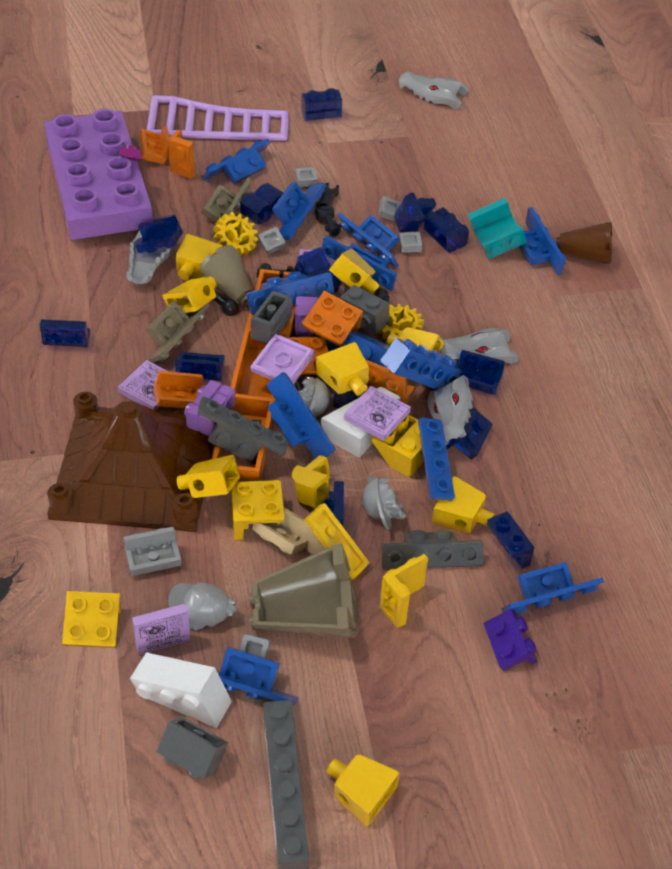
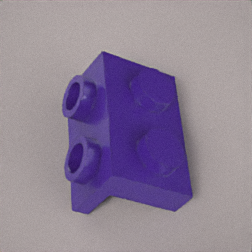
[483,609,537,671]

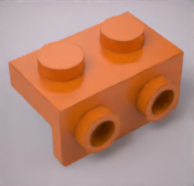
[138,126,170,165]
[167,130,195,178]
[153,371,204,409]

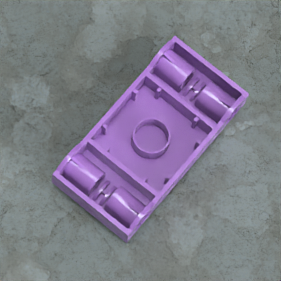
[43,109,153,240]

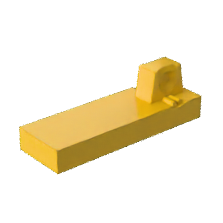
[304,503,370,579]

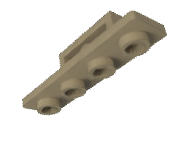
[201,177,251,237]
[146,301,210,363]

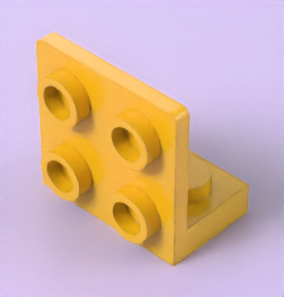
[231,480,284,540]
[379,554,428,629]

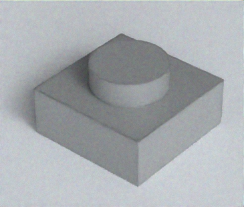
[295,167,318,187]
[378,196,402,222]
[258,227,286,255]
[399,232,422,253]
[240,633,272,658]

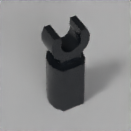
[316,183,339,208]

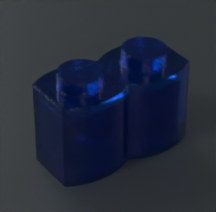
[240,183,283,224]

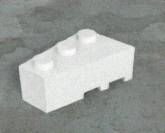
[321,387,400,458]
[130,653,232,728]

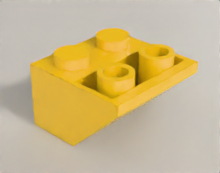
[371,414,424,478]

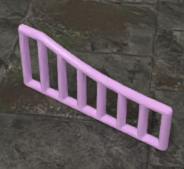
[147,95,289,141]

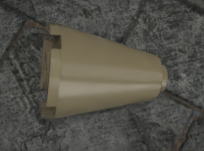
[200,245,254,305]

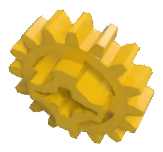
[213,212,258,257]
[378,304,424,339]

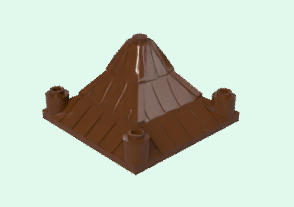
[47,392,213,532]

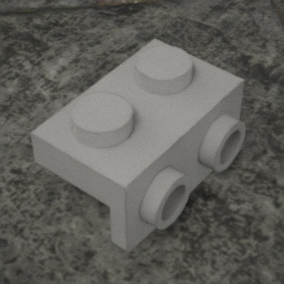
[123,527,182,576]

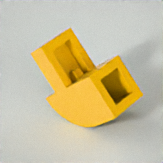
[292,455,331,508]

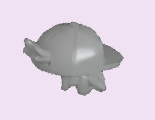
[298,377,330,417]
[361,476,406,531]
[168,582,236,631]

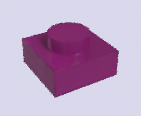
[120,145,142,162]

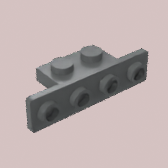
[198,396,288,462]
[382,529,483,569]

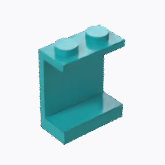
[468,198,527,259]

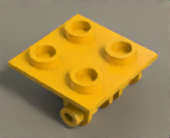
[62,591,121,647]

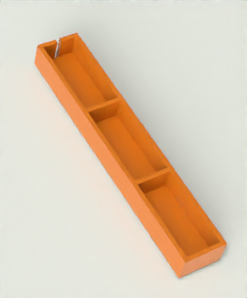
[212,269,296,482]

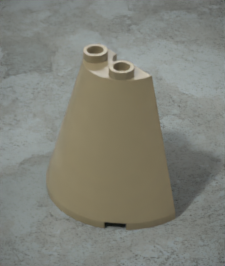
[249,543,359,638]

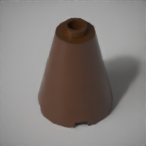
[556,222,612,264]

